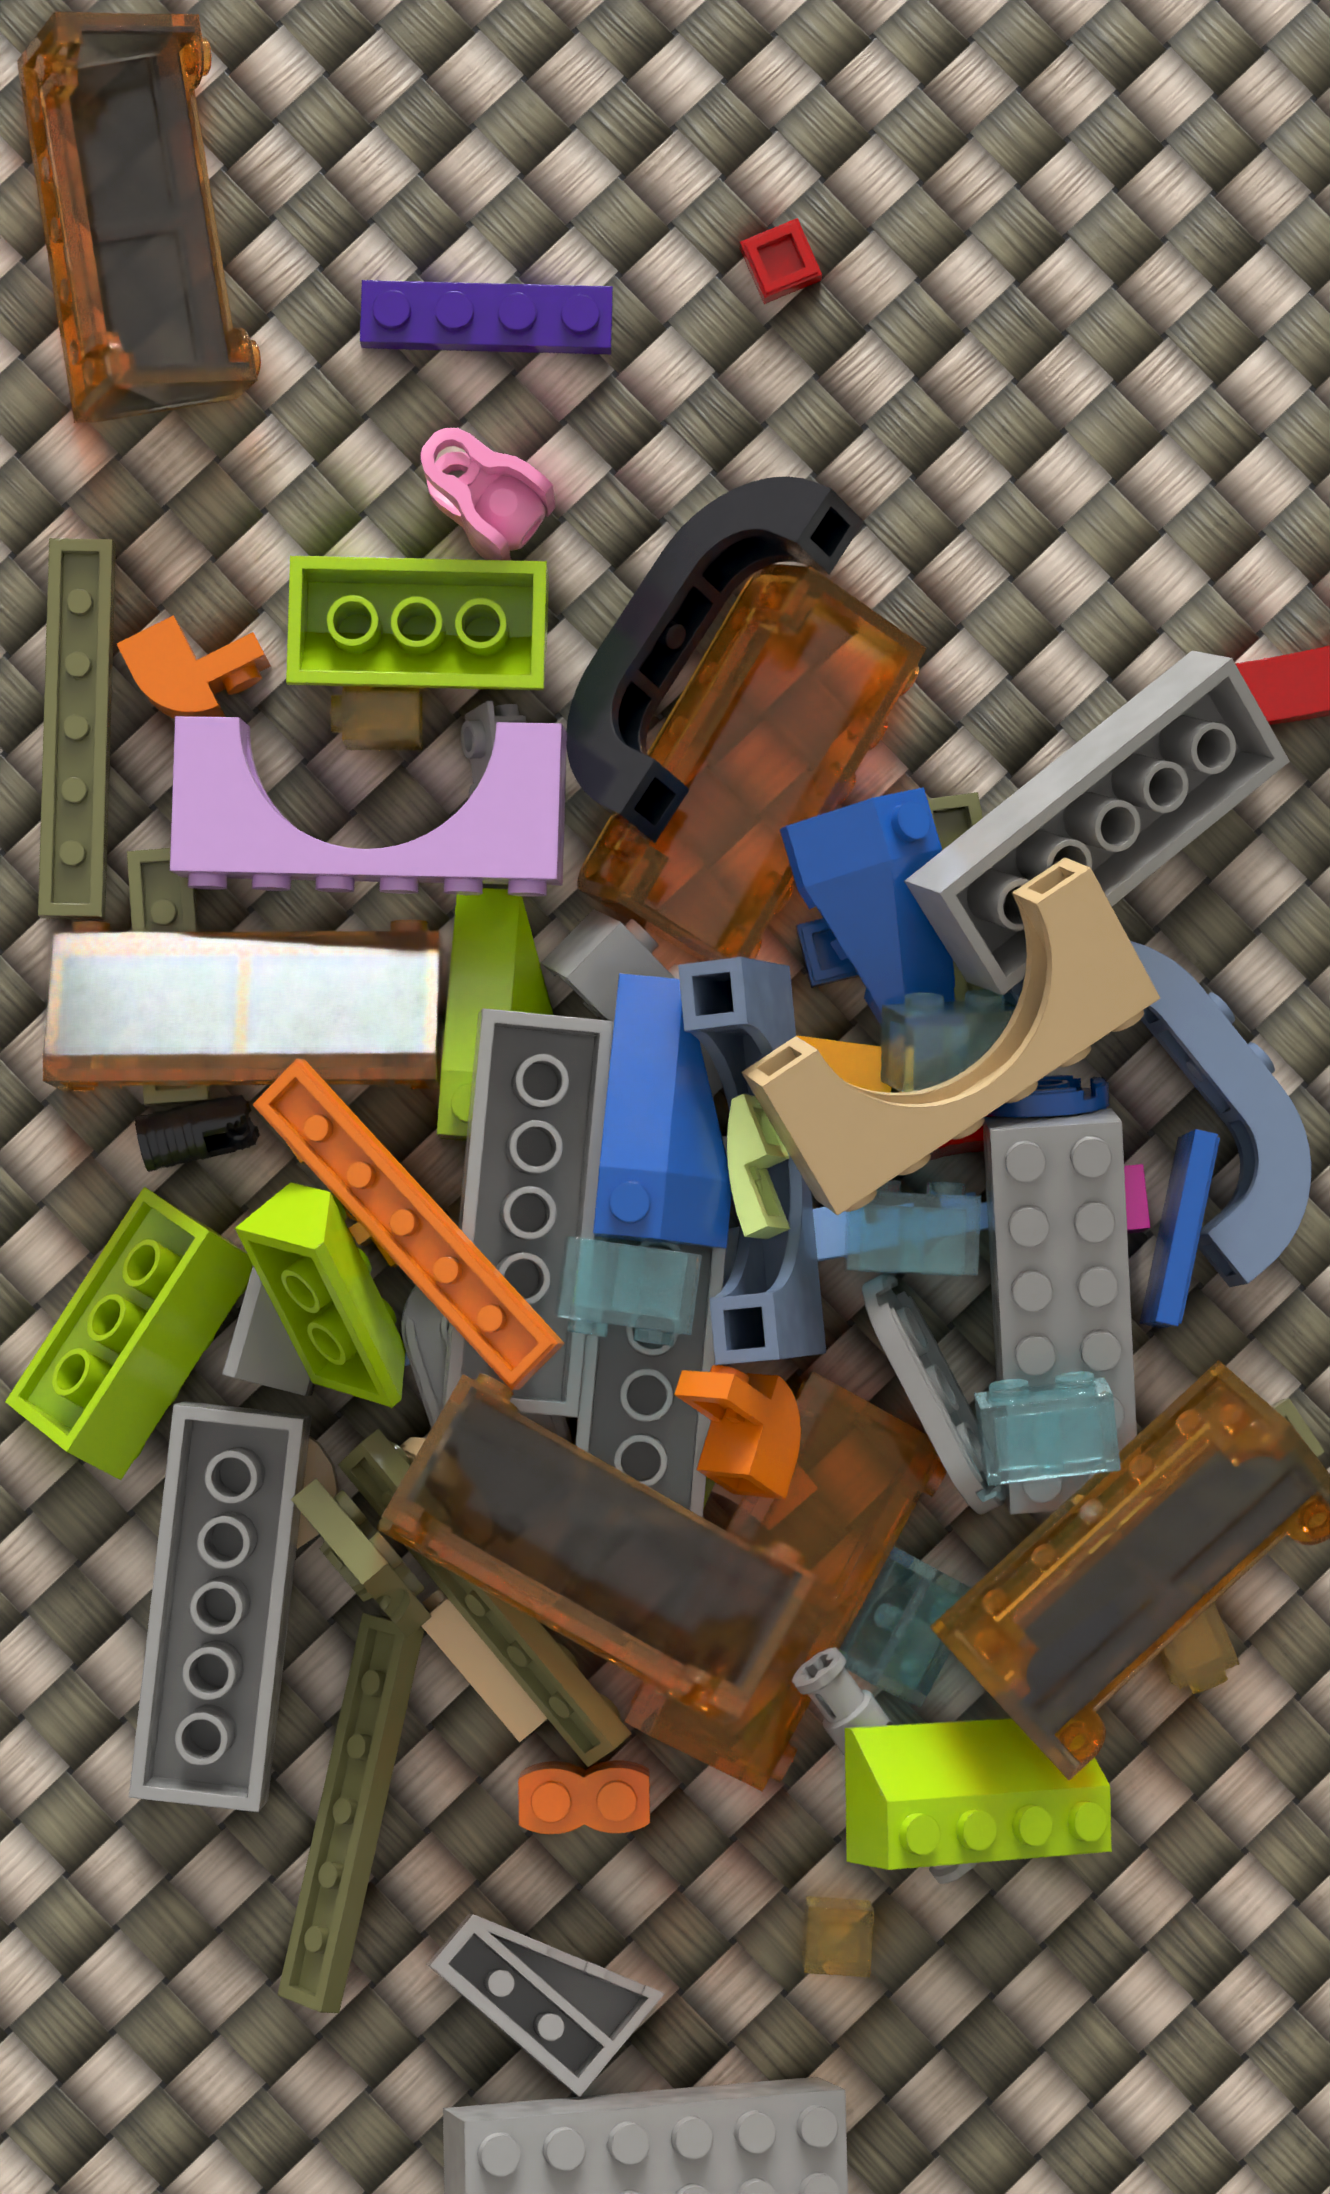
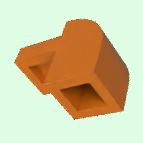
[116,615,271,719]
[674,1365,801,1499]

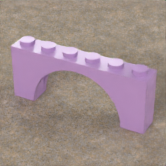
[170,716,567,897]

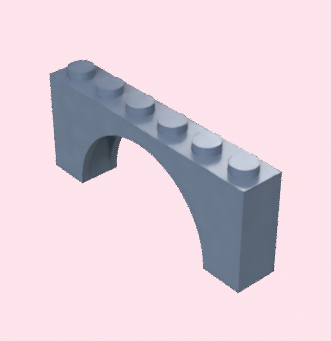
[678,957,826,1365]

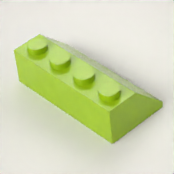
[286,556,549,690]
[5,1187,253,1480]
[844,1714,1112,1870]

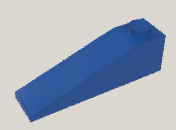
[780,787,959,1063]
[593,973,732,1249]

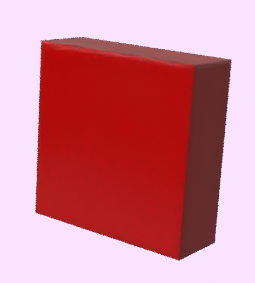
[740,218,822,304]

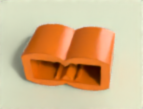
[518,1760,650,1834]

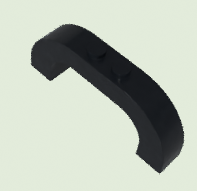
[566,476,864,843]

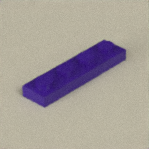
[360,280,613,355]

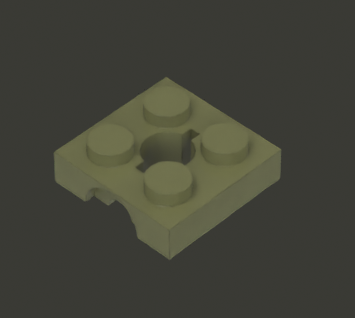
[291,1478,432,1638]

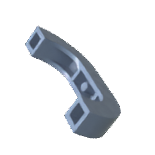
[993,941,1311,1287]

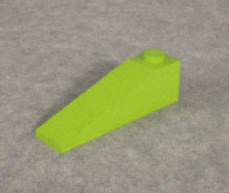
[437,888,553,1141]

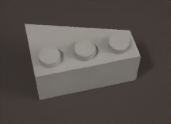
[541,909,723,1096]
[426,1914,665,2097]

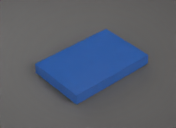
[1139,1129,1220,1328]

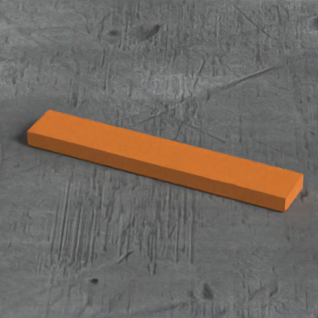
[253,1058,565,1390]

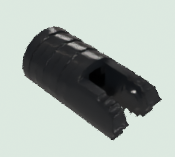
[135,1094,260,1172]

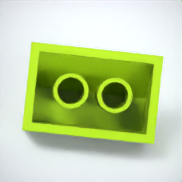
[235,1182,406,1408]

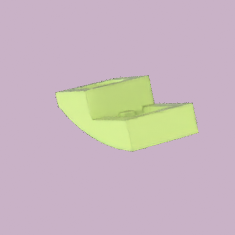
[727,1094,790,1239]

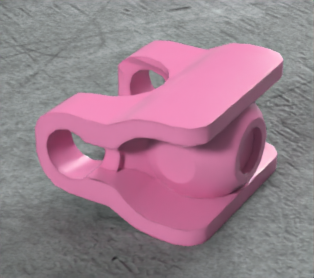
[421,428,555,560]

